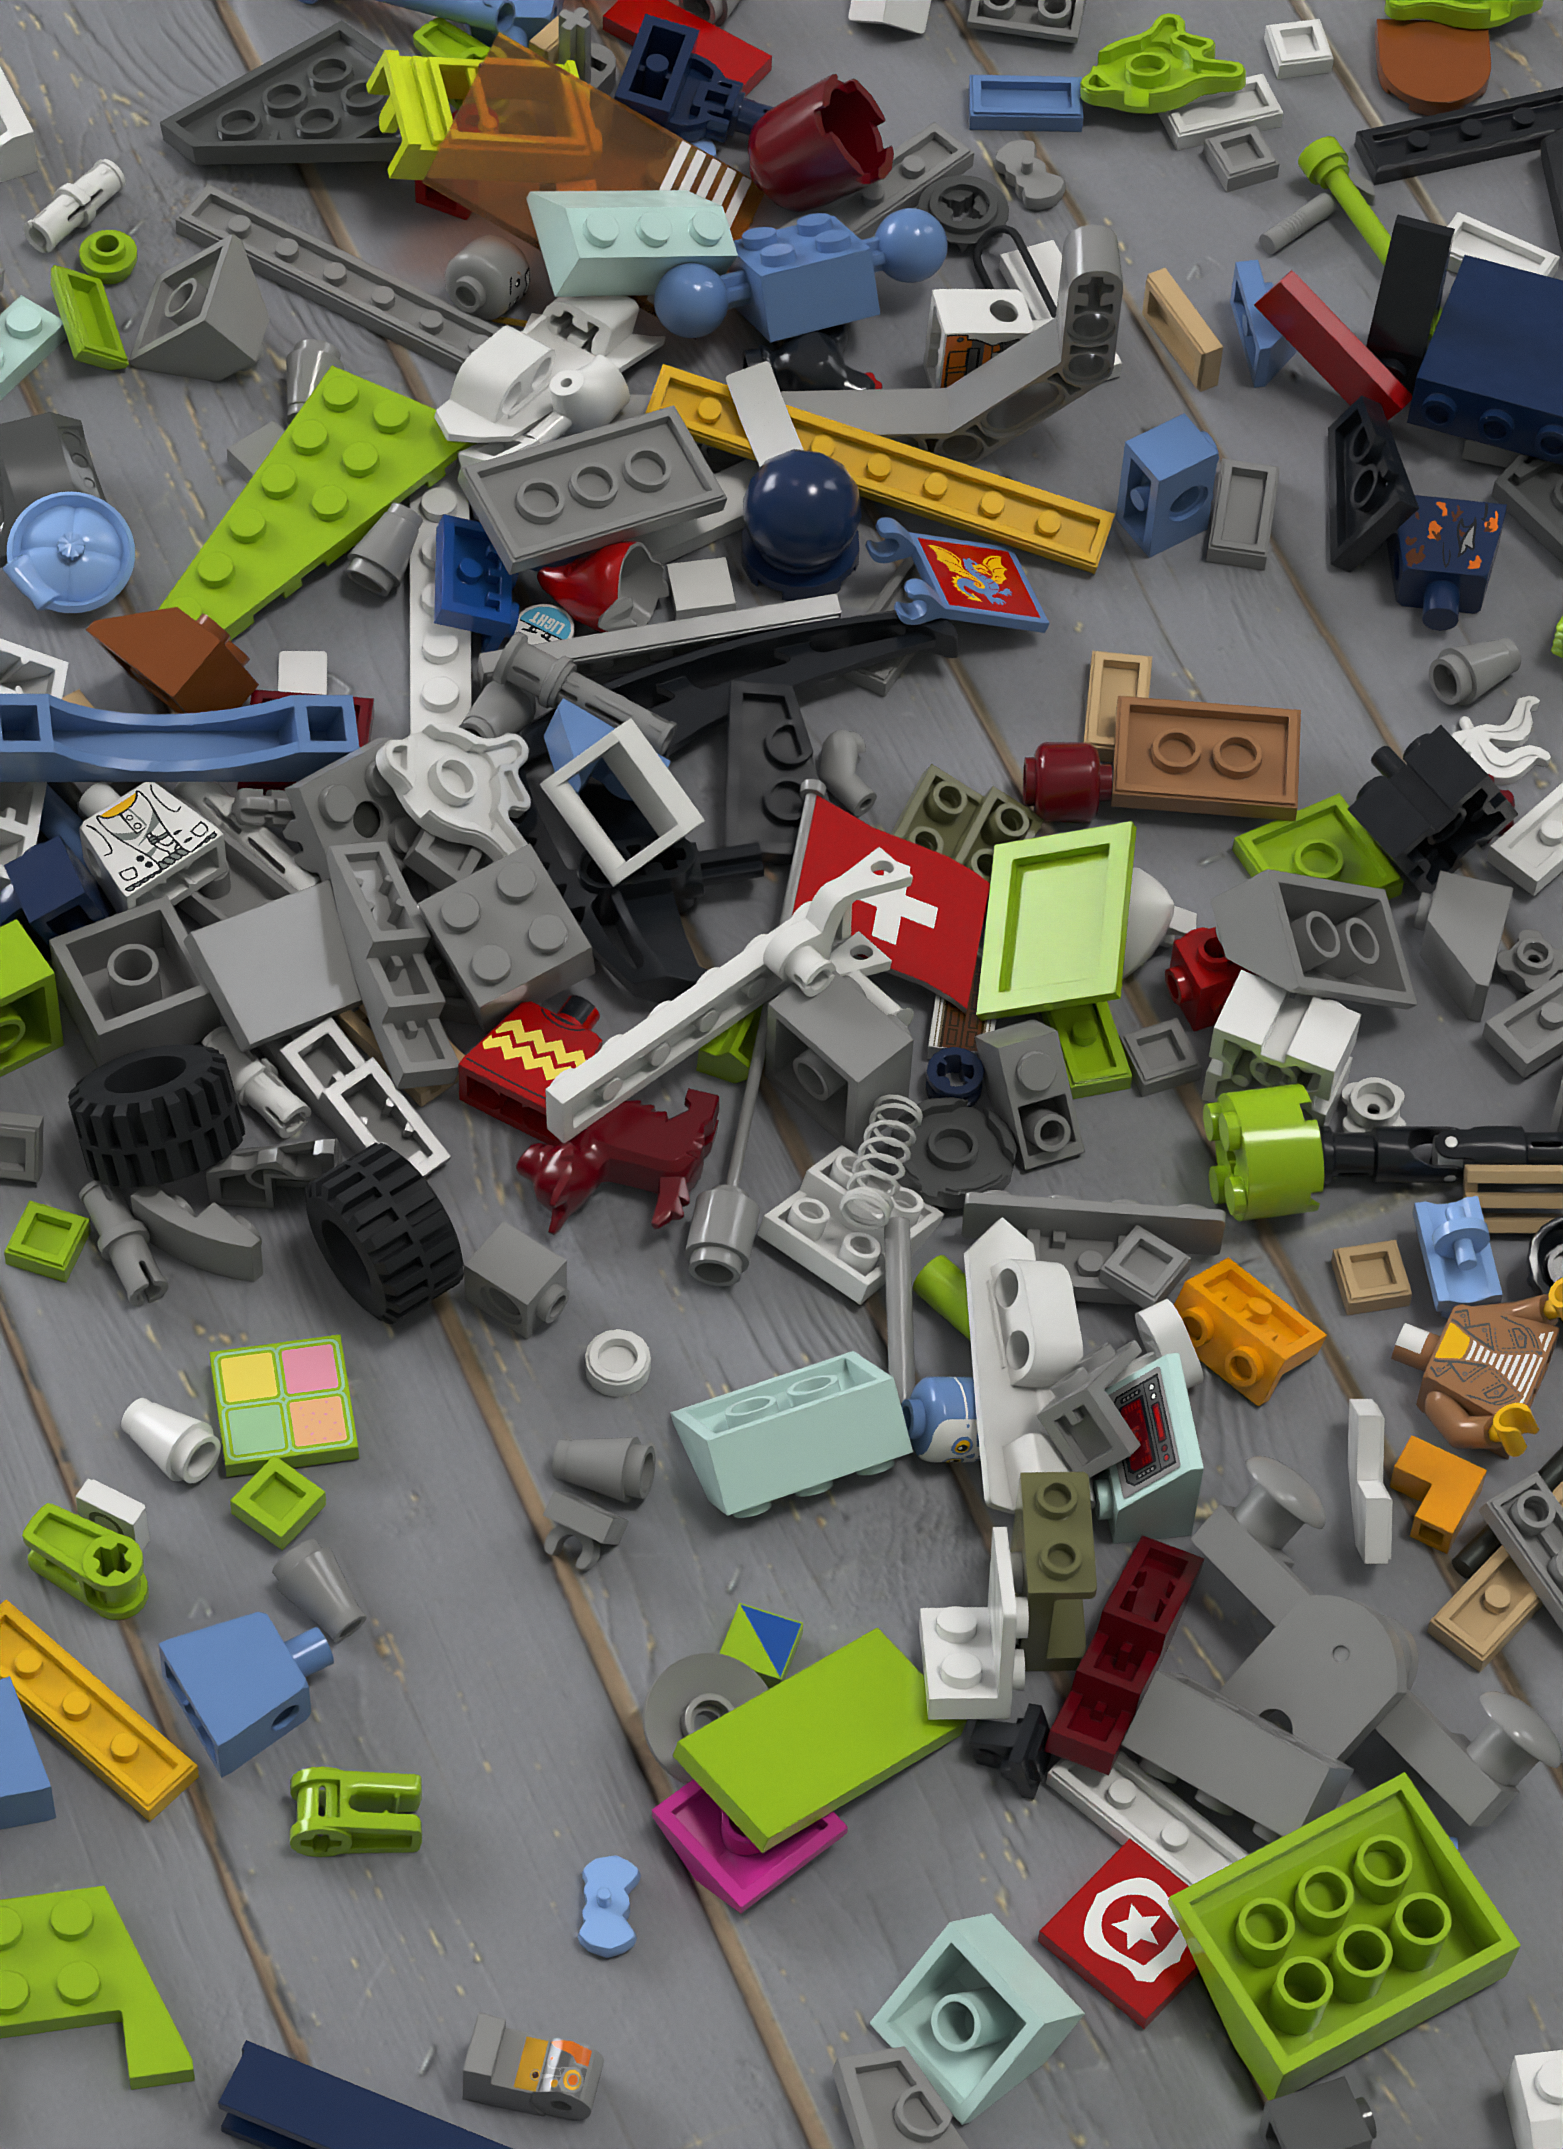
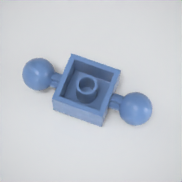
[654,208,948,342]

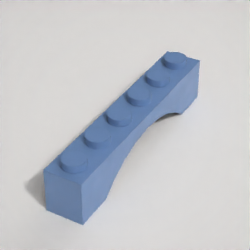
[0,694,360,782]

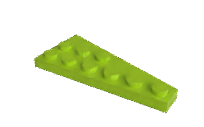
[158,365,478,641]

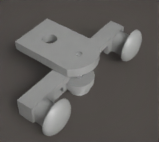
[1190,1456,1562,1827]

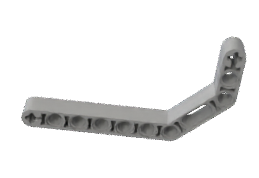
[610,225,1123,473]

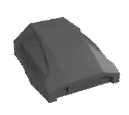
[0,412,107,567]

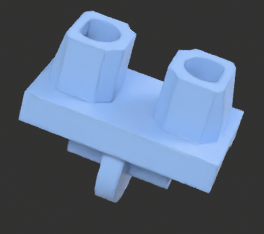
[1412,1196,1503,1319]

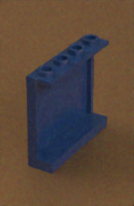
[1407,255,1563,465]

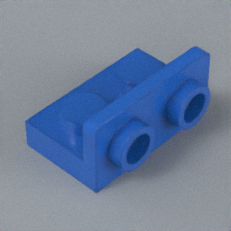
[434,514,519,653]

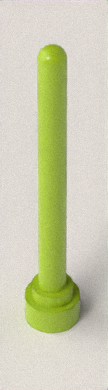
[1298,136,1443,324]

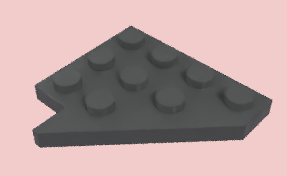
[160,20,402,165]

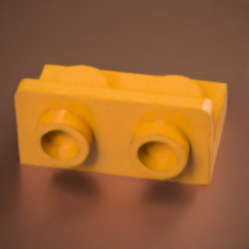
[1174,1257,1327,1406]

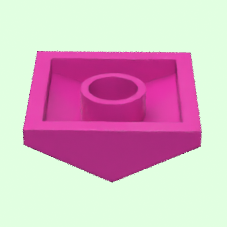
[651,1779,848,1914]

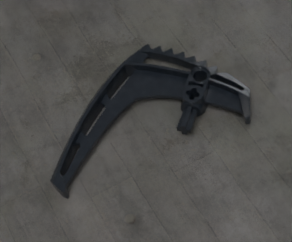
[509,610,958,1004]

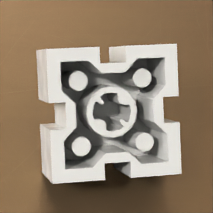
[1202,970,1361,1126]

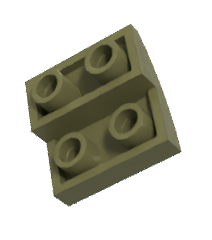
[891,764,1044,914]

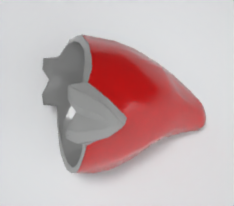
[537,541,669,633]

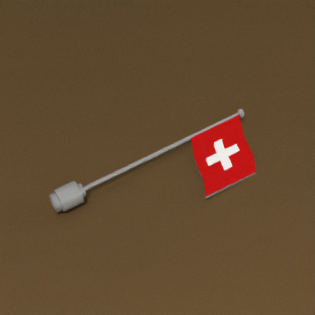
[685,779,990,1286]

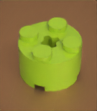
[1203,1083,1324,1222]

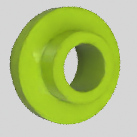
[79,230,138,284]

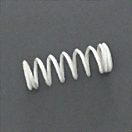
[839,1094,923,1230]

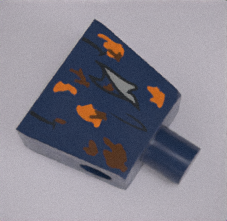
[1386,495,1507,631]

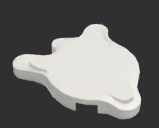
[376,723,531,862]

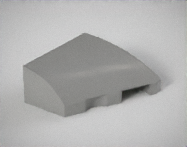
[206,1138,343,1209]

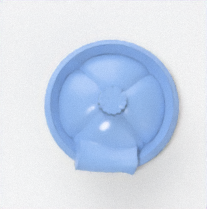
[2,492,135,613]

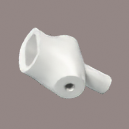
[526,355,630,444]

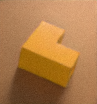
[1389,1435,1487,1554]

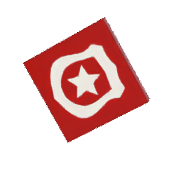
[1038,1839,1199,2029]

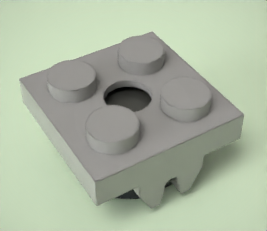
[283,737,421,882]

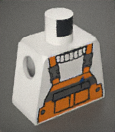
[923,289,1054,388]

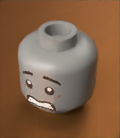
[444,234,531,321]

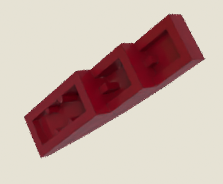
[1044,1535,1205,1776]

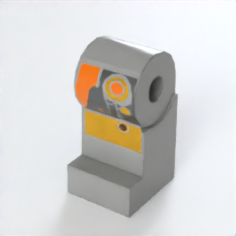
[462,2012,604,2120]

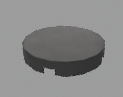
[887,1097,1017,1209]

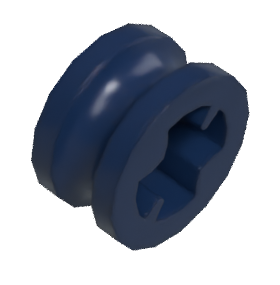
[925,1047,984,1107]

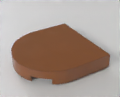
[1375,19,1491,116]

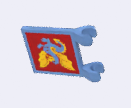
[865,517,1050,633]

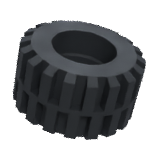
[68,1044,245,1187]
[304,1143,464,1324]

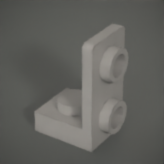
[1036,1340,1142,1478]

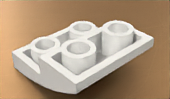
[757,1145,944,1305]

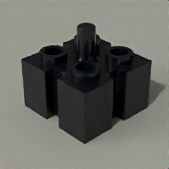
[1347,725,1519,894]

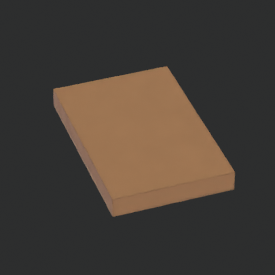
[1111,696,1301,821]

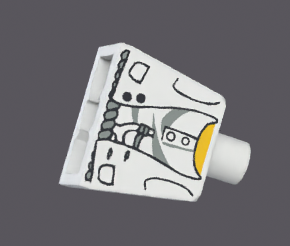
[79,782,227,914]

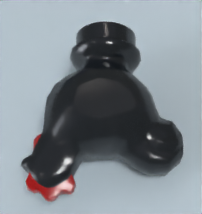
[742,323,883,392]

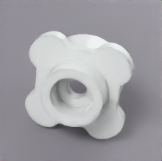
[1341,1077,1406,1132]

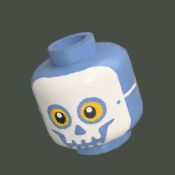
[901,1376,980,1462]

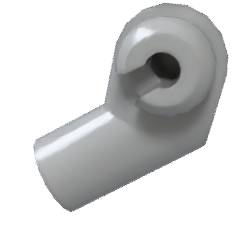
[819,729,877,816]

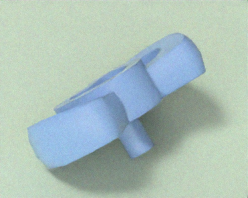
[577,1855,641,1958]

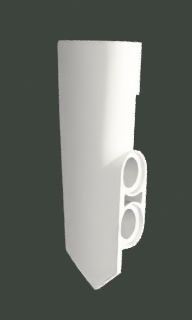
[434,296,666,443]
[964,1217,1096,1514]

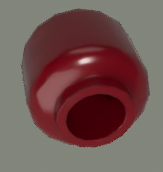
[1023,742,1112,823]

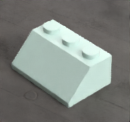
[526,190,738,297]
[670,1351,913,1518]

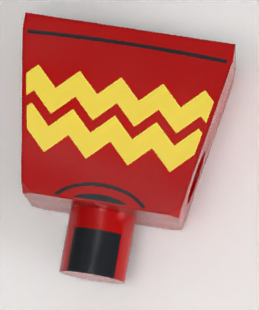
[458,995,602,1146]

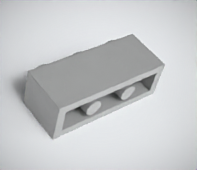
[1121,1671,1354,1843]

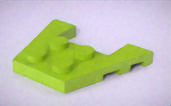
[0,1886,195,2090]

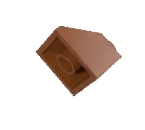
[86,607,259,714]

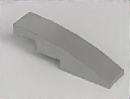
[326,841,459,1090]
[258,1016,451,1178]

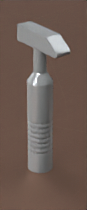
[1259,170,1375,254]

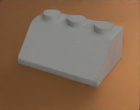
[1210,869,1417,1010]

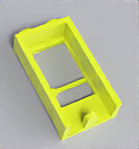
[366,50,601,186]

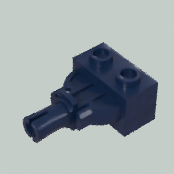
[607,14,774,156]
[0,835,116,961]

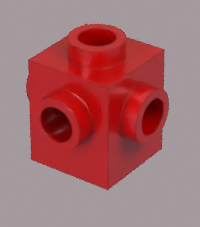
[1165,927,1260,1032]

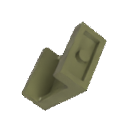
[1010,1472,1097,1672]

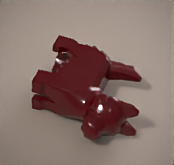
[516,1088,719,1235]

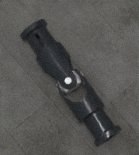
[1319,1126,1563,1183]

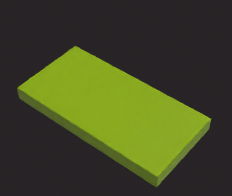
[673,1627,967,1853]

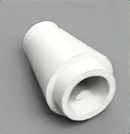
[121,1398,221,1483]

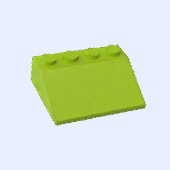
[1168,1772,1521,2101]

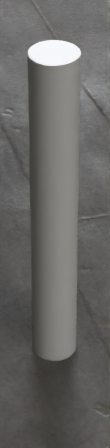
[884,1217,915,1404]

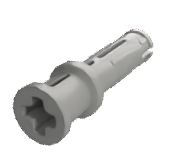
[493,632,677,756]

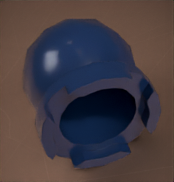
[741,449,862,602]

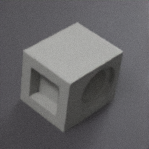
[464,1221,569,1339]

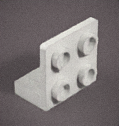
[919,1527,1029,1720]

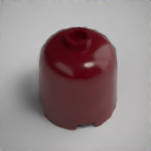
[748,74,894,212]

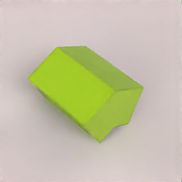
[696,1004,765,1084]

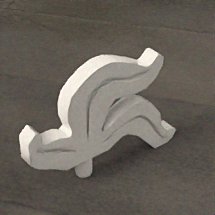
[1451,696,1551,785]

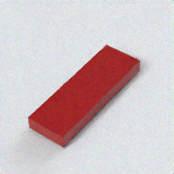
[603,0,772,97]
[1254,270,1412,421]

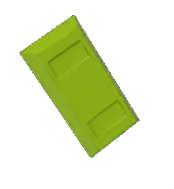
[50,265,129,370]

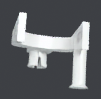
[763,847,914,1027]

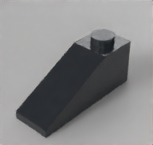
[1366,214,1455,395]

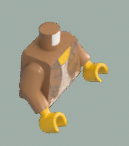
[1391,1277,1563,1459]

